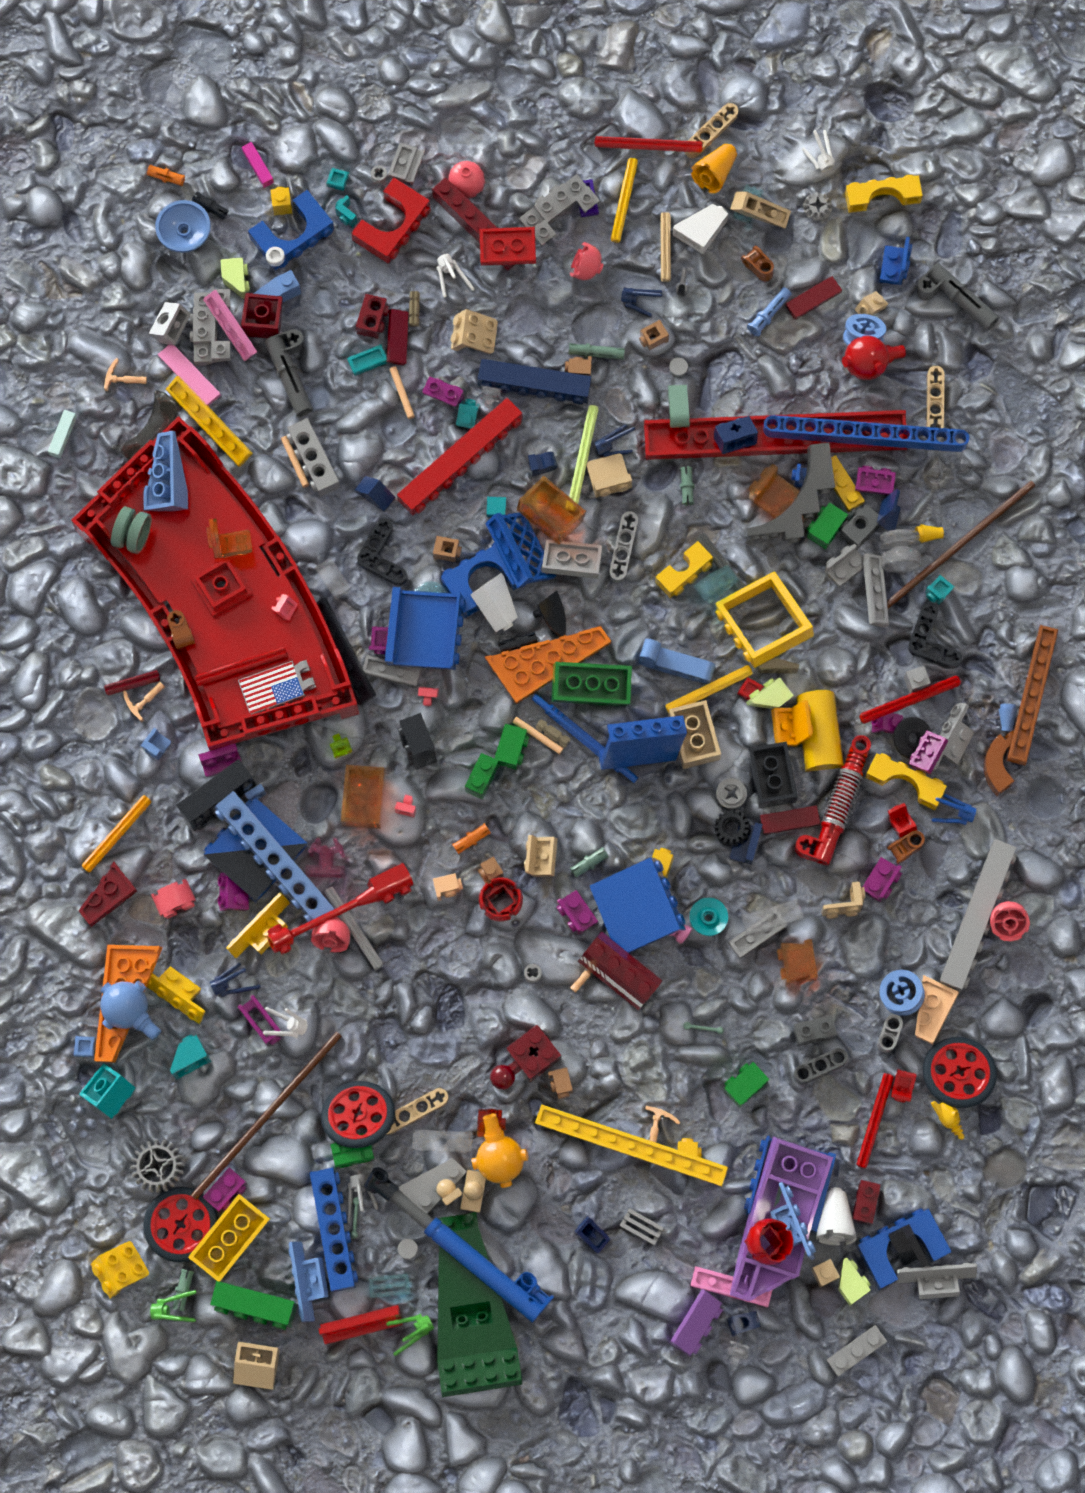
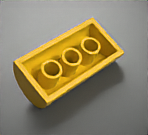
[796,690,844,772]
[188,1194,270,1282]

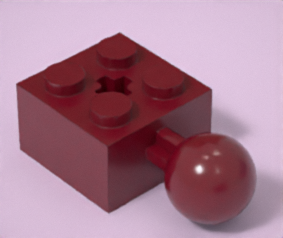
[490,1025,562,1090]

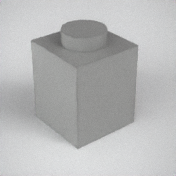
[904,666,931,694]

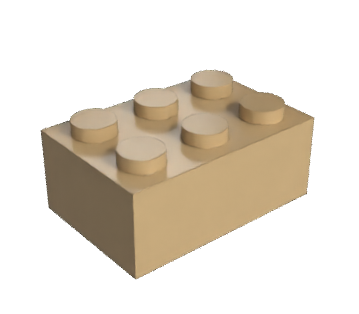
[668,700,721,769]

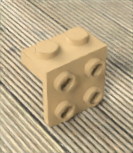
[451,309,498,354]
[586,454,632,497]
[821,882,865,919]

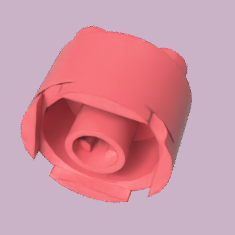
[151,879,196,919]

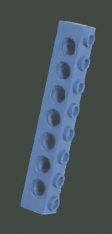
[214,791,334,922]

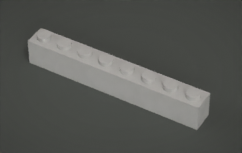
[939,839,1017,993]

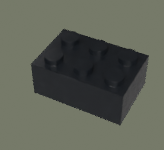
[397,713,437,770]
[748,741,798,809]

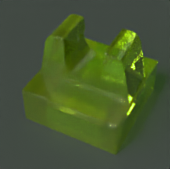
[329,733,353,759]

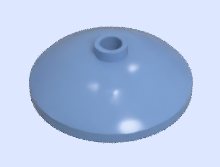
[155,200,211,253]

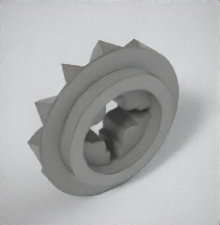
[803,192,833,221]
[716,778,747,809]

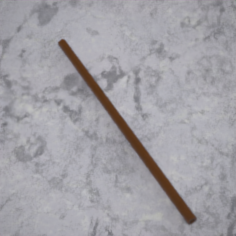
[887,481,1035,609]
[191,1032,342,1200]

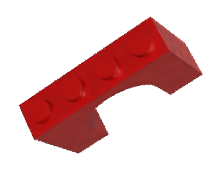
[351,178,431,263]

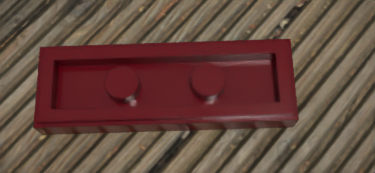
[785,276,842,320]
[387,308,409,366]
[760,805,820,835]

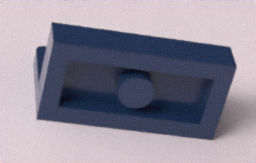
[877,489,901,534]
[730,822,763,865]

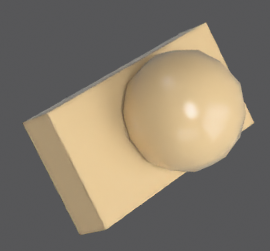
[460,1170,486,1213]
[436,1179,462,1206]

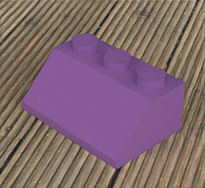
[669,1289,723,1356]

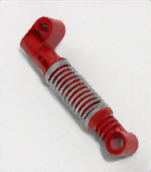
[795,735,871,866]

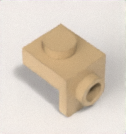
[855,291,888,316]

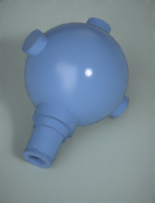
[100,981,162,1041]

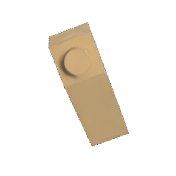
[730,192,791,228]

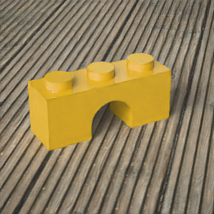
[655,541,713,598]

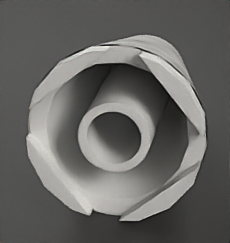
[816,1187,856,1246]

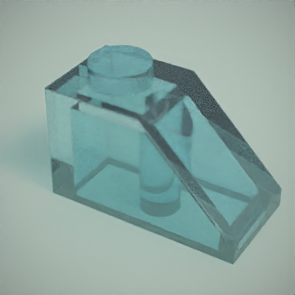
[694,565,739,603]

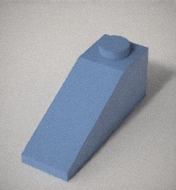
[253,270,301,303]

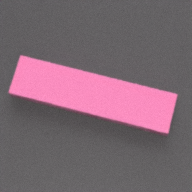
[203,290,257,361]
[158,345,221,406]
[690,1266,772,1308]

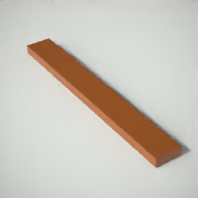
[1007,625,1059,766]

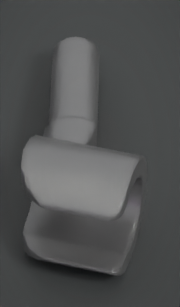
[676,268,687,296]

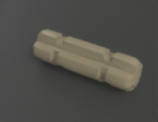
[409,291,420,327]
[535,719,571,748]

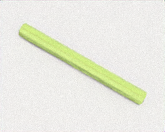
[567,405,598,511]

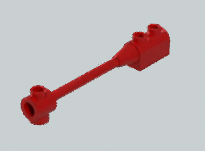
[267,863,413,955]

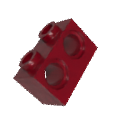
[356,293,390,339]
[852,1180,881,1226]

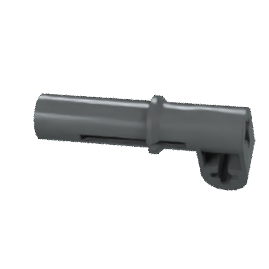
[917,263,1000,331]
[264,329,313,417]

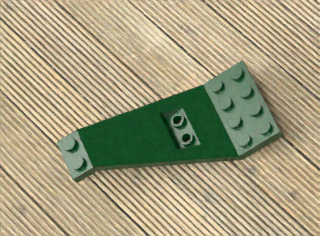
[437,1212,523,1398]

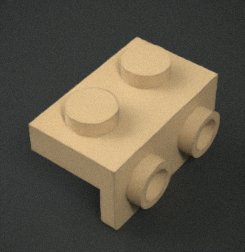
[524,835,557,877]

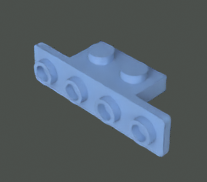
[770,1182,816,1260]
[289,1242,329,1322]

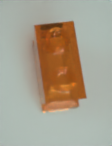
[777,939,818,985]

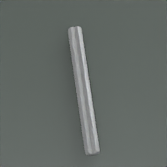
[324,887,383,970]

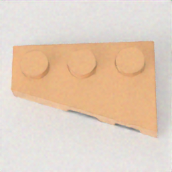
[915,975,959,1045]

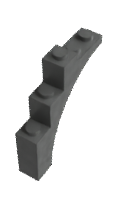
[744,443,835,543]

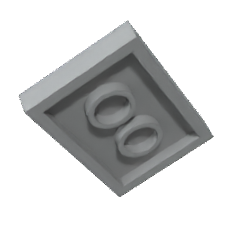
[542,540,602,579]

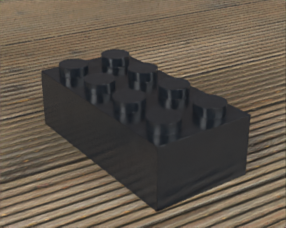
[176,759,256,831]

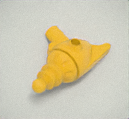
[931,1101,965,1140]

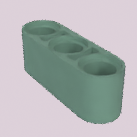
[668,385,689,428]

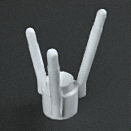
[802,130,835,172]
[436,254,475,298]
[263,1007,308,1038]

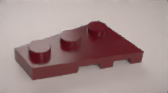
[79,861,137,927]

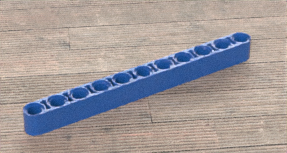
[763,415,969,452]

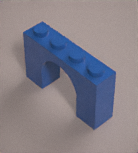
[248,190,334,270]
[441,542,517,619]
[856,1208,951,1290]

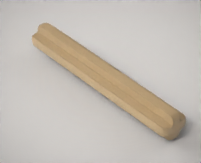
[661,212,671,282]

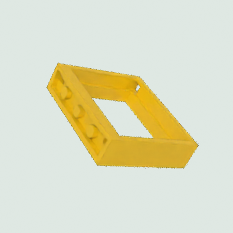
[715,571,814,668]

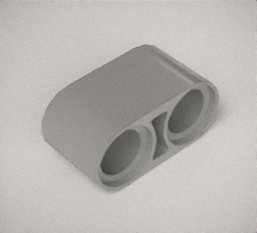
[877,1014,903,1053]

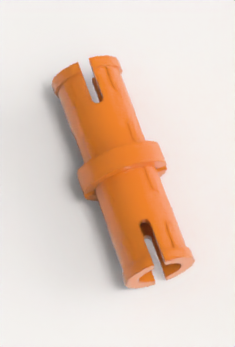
[147,165,185,186]
[452,823,491,854]

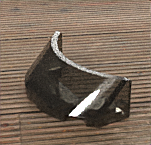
[111,390,179,461]

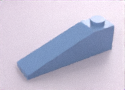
[144,431,188,511]

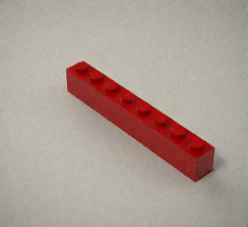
[397,398,523,516]

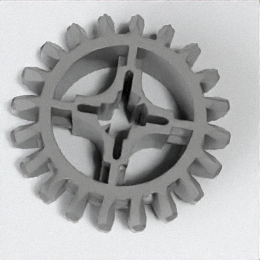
[130,1139,185,1193]

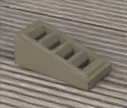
[758,657,799,674]

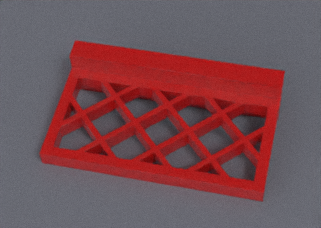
[319,1305,403,1345]

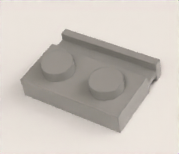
[388,143,425,185]

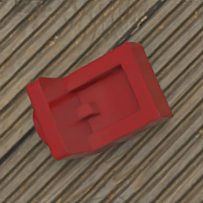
[888,803,917,838]
[891,1069,917,1103]

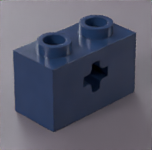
[714,416,758,454]

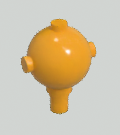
[472,1114,529,1188]

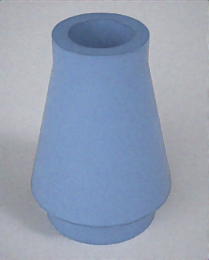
[998,704,1018,732]

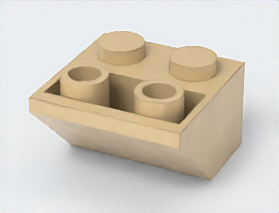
[233,1342,280,1390]

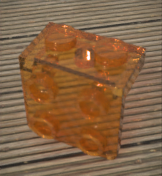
[748,464,799,518]
[206,518,252,559]

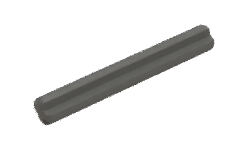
[697,533,746,592]

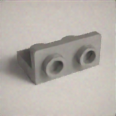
[825,544,864,588]

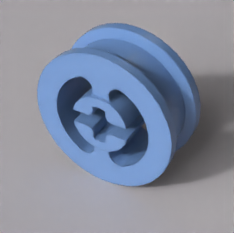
[843,314,886,346]
[880,970,925,1016]

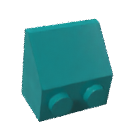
[170,1035,212,1080]
[79,1063,136,1119]

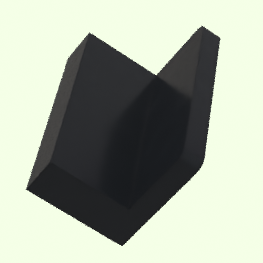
[888,1224,929,1268]

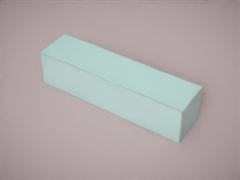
[48,410,77,459]

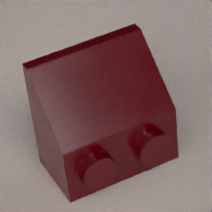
[241,293,283,339]

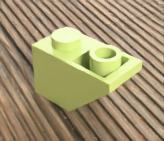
[221,258,250,299]
[746,678,794,709]
[838,1257,871,1306]

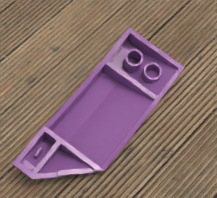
[730,1136,833,1301]

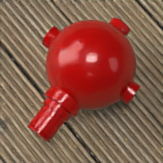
[842,335,906,380]

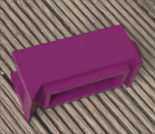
[238,995,281,1046]

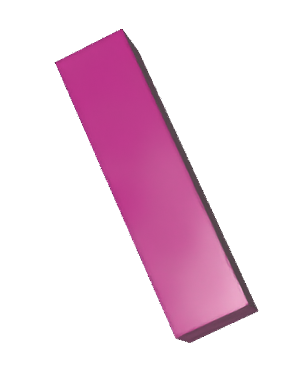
[242,142,274,188]

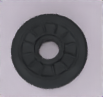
[893,717,932,759]

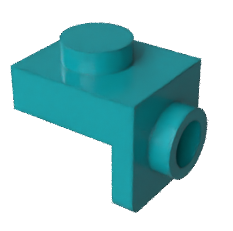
[335,195,358,228]
[456,399,480,429]
[925,575,955,605]

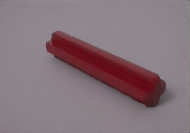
[104,670,160,696]

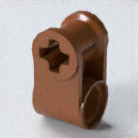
[741,246,774,282]
[167,610,195,649]
[887,831,925,864]

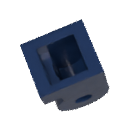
[528,452,558,477]
[727,1311,762,1336]

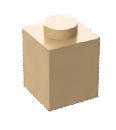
[811,1259,840,1288]

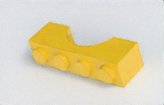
[845,175,923,213]
[865,753,947,810]

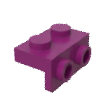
[422,376,464,407]
[218,872,249,911]

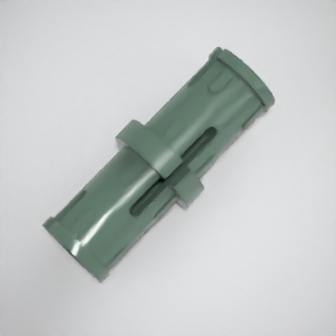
[680,466,695,506]
[570,847,609,878]
[172,1269,194,1312]

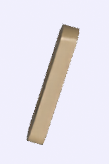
[685,103,738,158]
[926,366,945,428]
[379,1088,449,1135]

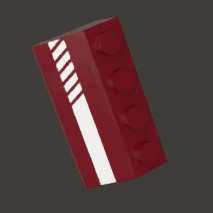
[578,932,662,1011]

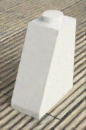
[673,204,728,254]
[470,573,518,632]

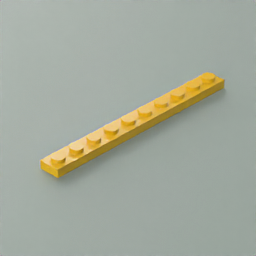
[535,1104,729,1187]

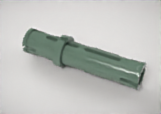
[568,343,625,360]

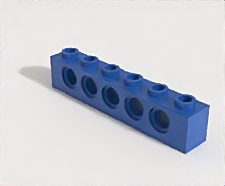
[309,1168,358,1293]

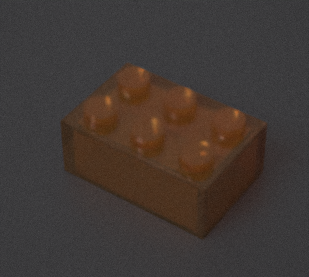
[517,476,586,545]
[341,765,386,829]

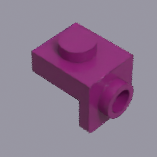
[369,626,388,654]
[871,713,903,734]

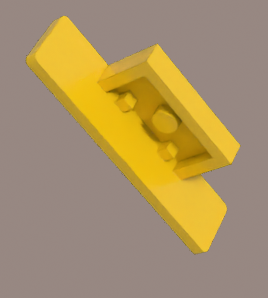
[226,892,290,958]
[147,966,205,1024]

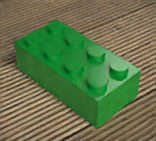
[551,662,632,706]
[210,1281,298,1330]

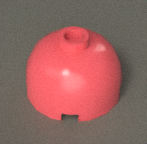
[448,161,485,199]
[570,242,603,280]
[990,901,1030,942]
[311,917,350,952]

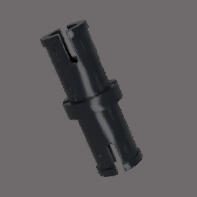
[192,191,229,220]
[498,631,538,652]

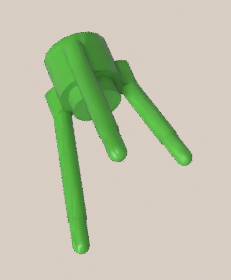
[150,1290,197,1322]
[386,1314,434,1356]

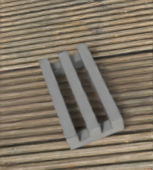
[620,1208,664,1246]

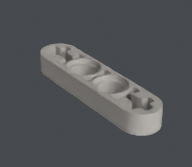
[610,511,638,583]

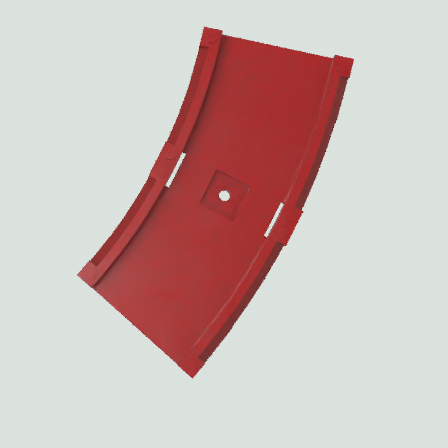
[71,416,359,751]

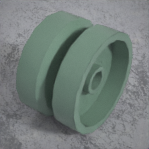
[111,506,152,554]

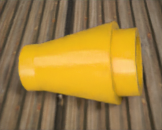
[914,524,944,543]

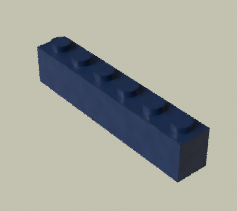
[477,359,591,405]

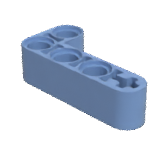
[639,639,716,684]

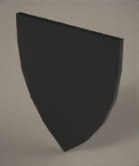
[533,591,566,636]

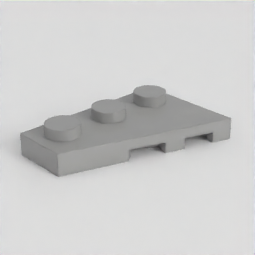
[399,1158,467,1214]

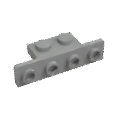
[933,703,974,771]
[896,1263,977,1299]

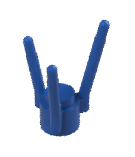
[932,794,977,825]

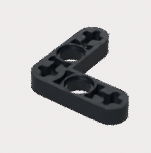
[357,518,407,586]
[908,603,962,669]

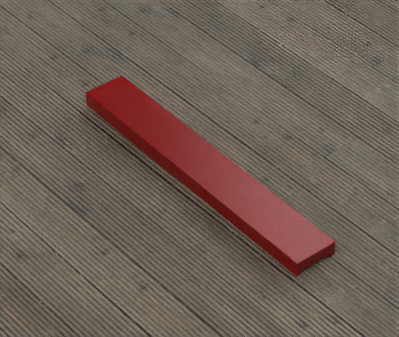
[644,410,907,460]

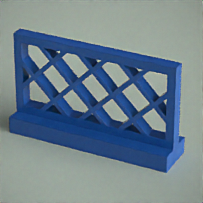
[485,512,556,588]

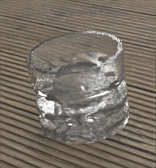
[880,529,921,572]

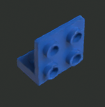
[879,237,912,285]

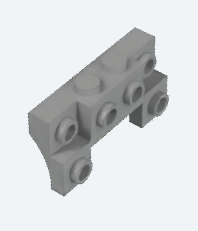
[519,174,600,246]
[190,289,231,366]

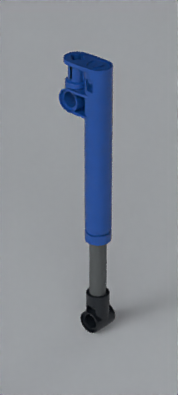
[364,1167,554,1323]

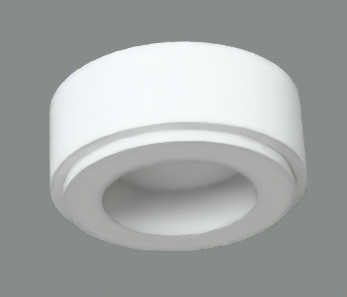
[266,247,285,266]

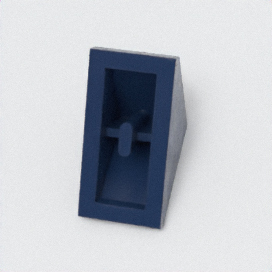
[354,476,396,512]
[574,1216,611,1254]

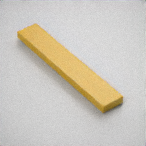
[165,376,253,467]

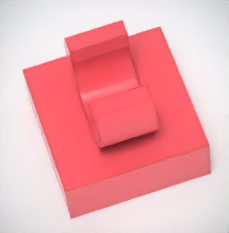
[272,594,298,621]
[418,687,439,706]
[395,795,417,818]

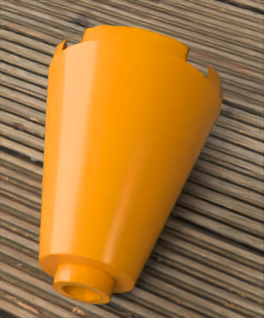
[691,144,737,193]

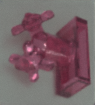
[305,838,346,878]

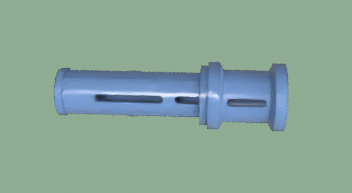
[747,287,792,337]

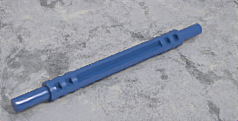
[532,694,639,783]

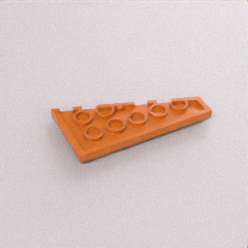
[485,626,611,704]
[94,945,163,1063]

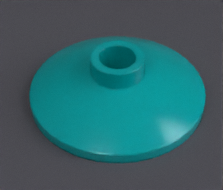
[689,898,728,936]

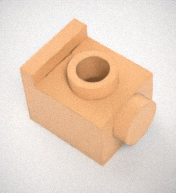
[433,873,463,901]

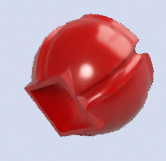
[479,877,523,922]
[744,1218,794,1265]

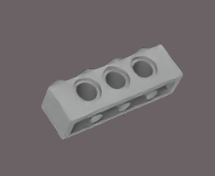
[286,418,340,497]

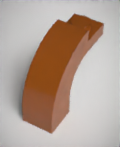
[984,730,1014,796]

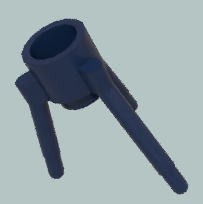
[621,287,663,317]
[594,424,635,457]
[210,963,261,997]

